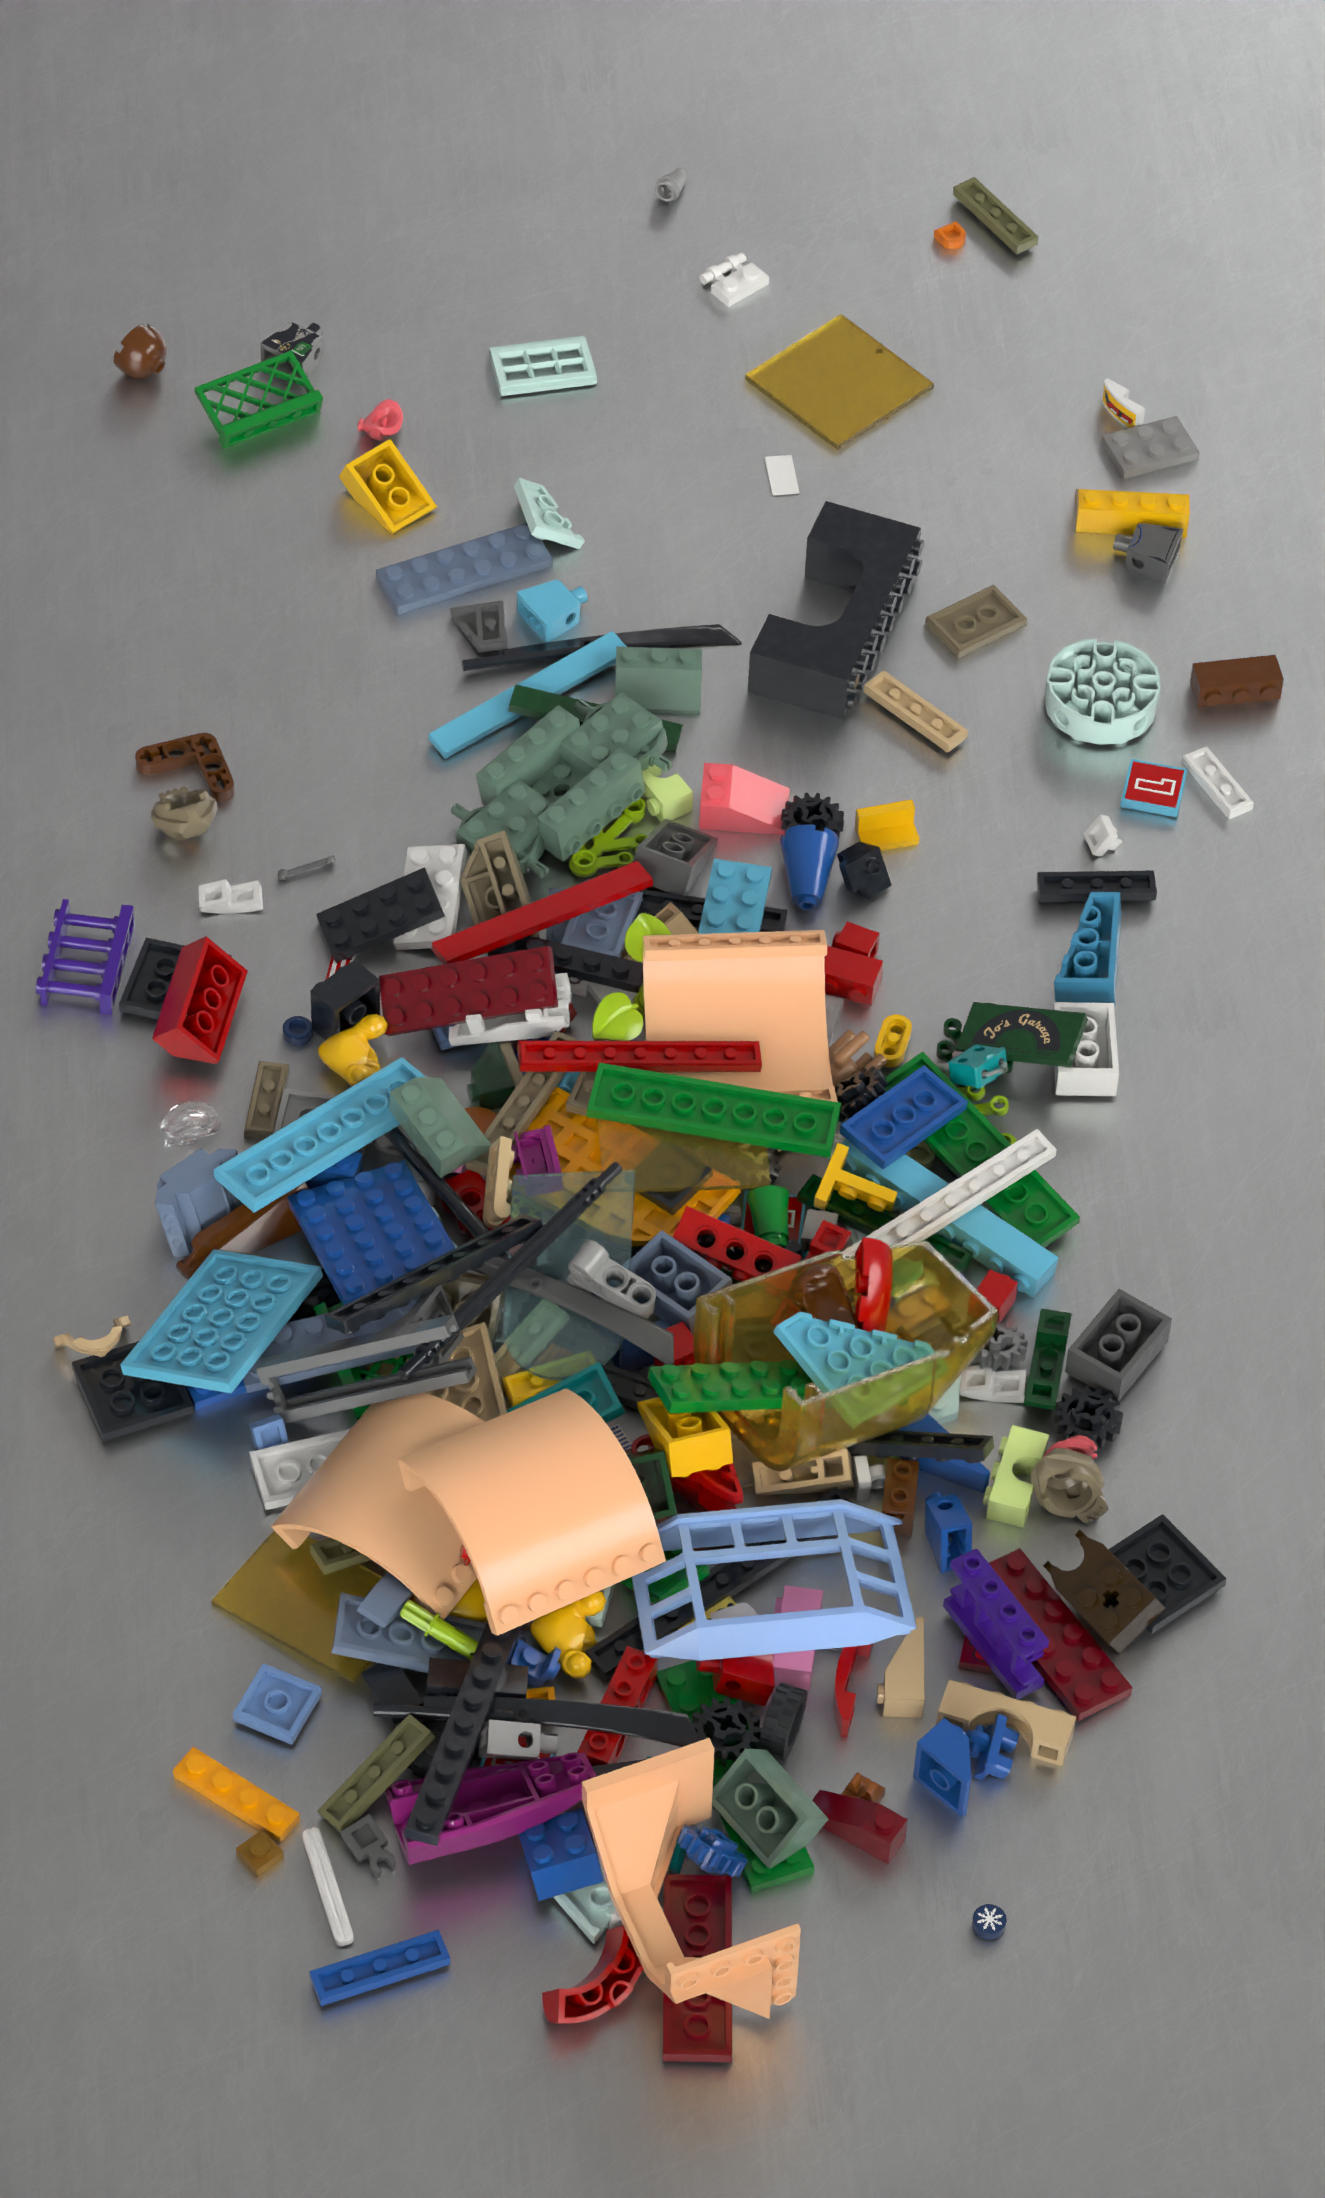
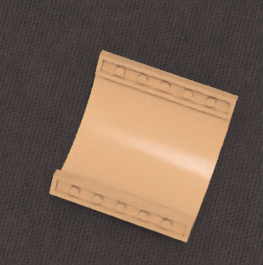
[643,930,838,1102]
[398,1388,666,1636]
[271,1393,485,1620]

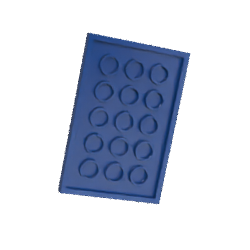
[287,1160,466,1305]

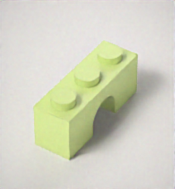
[641,765,693,822]
[983,1425,1049,1528]

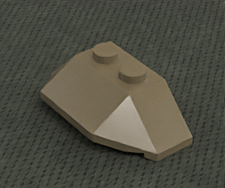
[460,830,540,938]

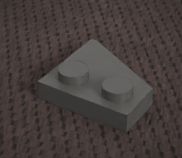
[450,600,508,653]

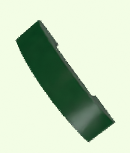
[1023,1308,1072,1410]

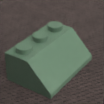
[615,646,702,715]
[389,1077,491,1178]
[712,1748,829,1868]

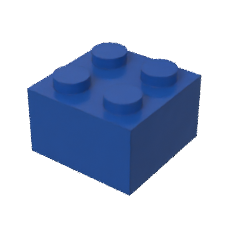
[519,1808,604,1901]

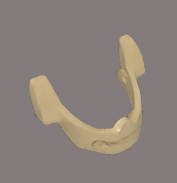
[53,1315,131,1357]

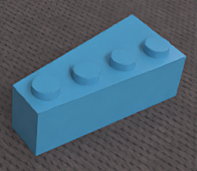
[1054,892,1122,1006]

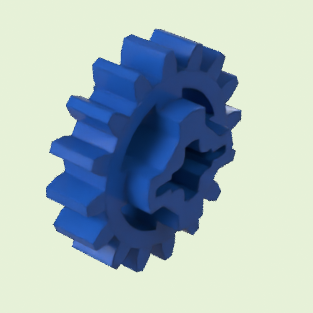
[676,1825,748,1877]

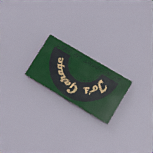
[956,1002,1088,1068]

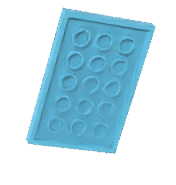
[120,1249,323,1393]

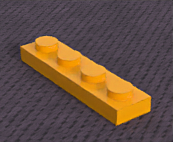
[173,1747,300,1844]

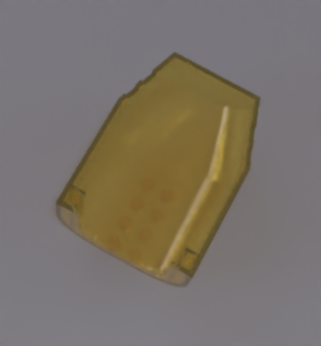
[693,1241,998,1472]

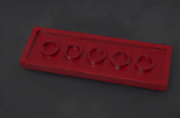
[379,946,558,1036]
[989,1548,1133,1721]
[663,1874,732,2062]

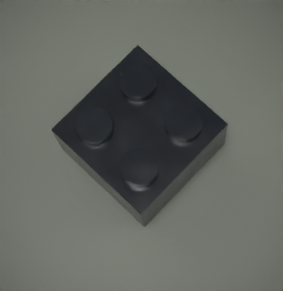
[310,959,380,1040]

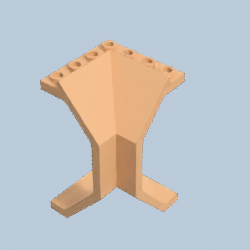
[582,1738,801,2019]

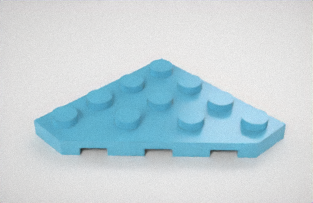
[773,1312,947,1430]

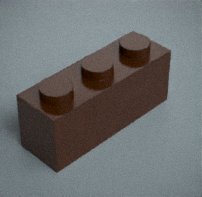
[1190,655,1284,707]

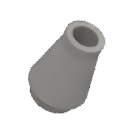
[655,168,688,201]

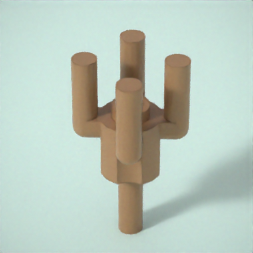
[828,1029,887,1087]

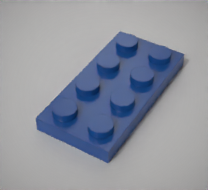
[839,1066,968,1170]

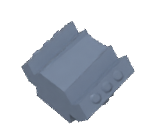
[155,1148,243,1257]

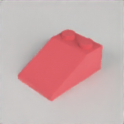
[699,763,790,835]

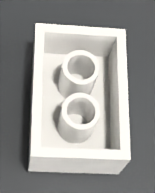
[1053,1002,1119,1096]

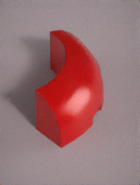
[853,1237,893,1332]
[542,1925,644,2024]

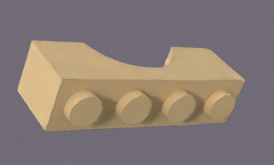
[936,1680,1076,1766]

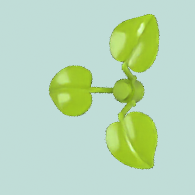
[592,913,672,1041]

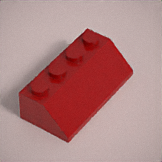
[152,936,248,1064]

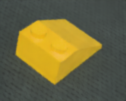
[339,439,437,534]
[637,1397,733,1477]

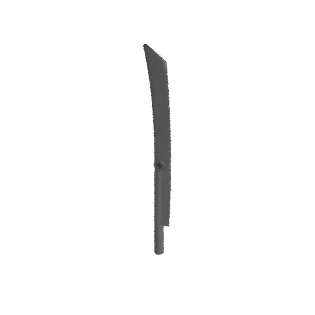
[470,1257,674,1365]

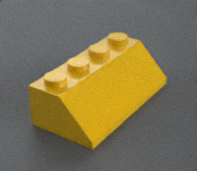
[1075,489,1190,538]

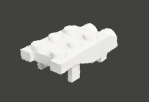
[448,973,571,1046]

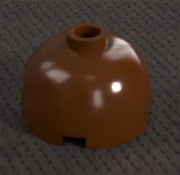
[113,323,167,379]

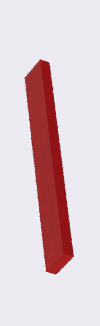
[432,861,653,964]
[517,1041,762,1072]

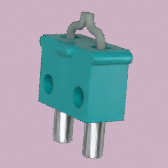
[936,1044,1008,1089]

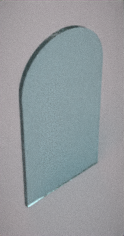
[503,1170,635,1381]

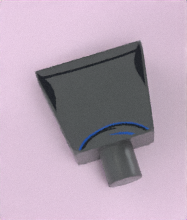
[1113,523,1183,584]

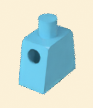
[517,580,588,643]

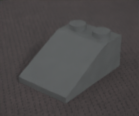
[633,819,719,895]

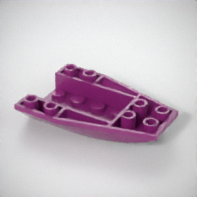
[385,1752,597,1865]

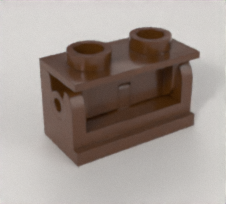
[880,1458,919,1536]

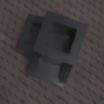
[837,841,892,899]

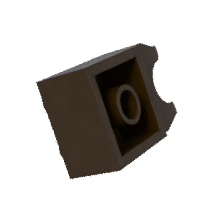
[1043,1530,1166,1654]

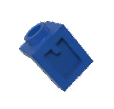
[508,1639,561,1688]

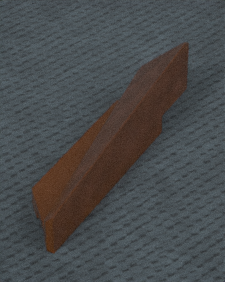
[176,1182,309,1279]

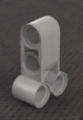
[567,1240,656,1319]

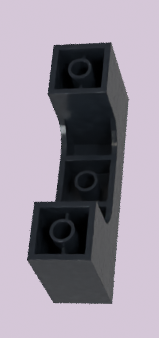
[748,501,924,720]

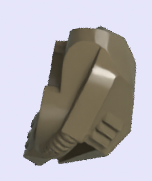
[151,786,218,841]
[1031,1448,1109,1523]

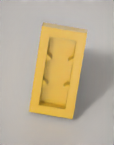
[813,1143,898,1212]

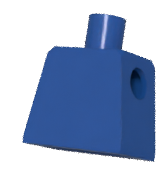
[925,1492,972,1573]

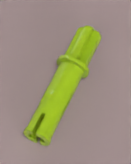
[400,1600,479,1661]

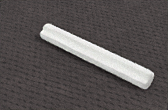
[302,1827,354,1947]

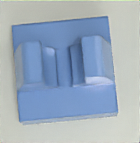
[249,1414,289,1450]

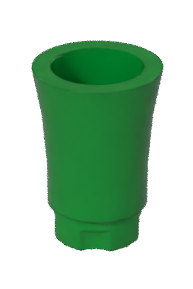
[746,1185,789,1248]

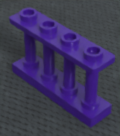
[36,899,135,1015]

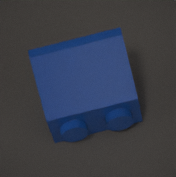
[913,1718,971,1818]

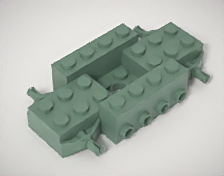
[451,692,673,878]

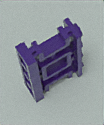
[943,1549,1049,1700]

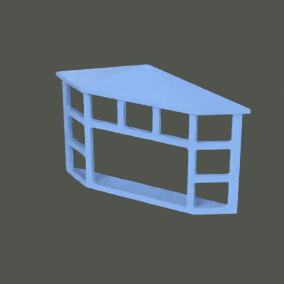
[632,1499,917,1661]

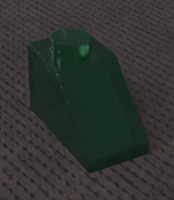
[467,1042,515,1110]

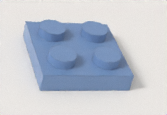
[233,1663,322,1745]

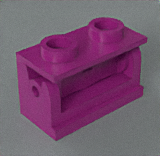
[511,1125,564,1199]

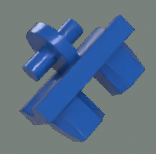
[965,1714,1020,1780]

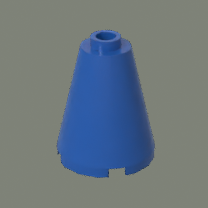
[780,824,839,910]

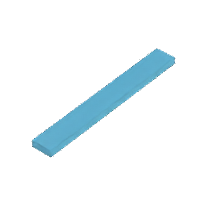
[428,631,627,759]

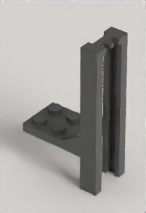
[256,1284,477,1423]

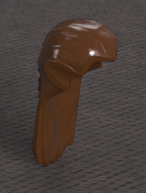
[790,1262,861,1330]

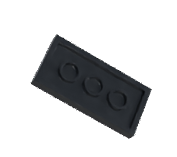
[316,867,445,963]

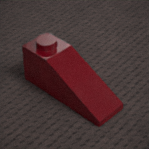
[812,1790,908,1864]

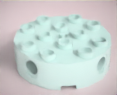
[1044,639,1161,745]

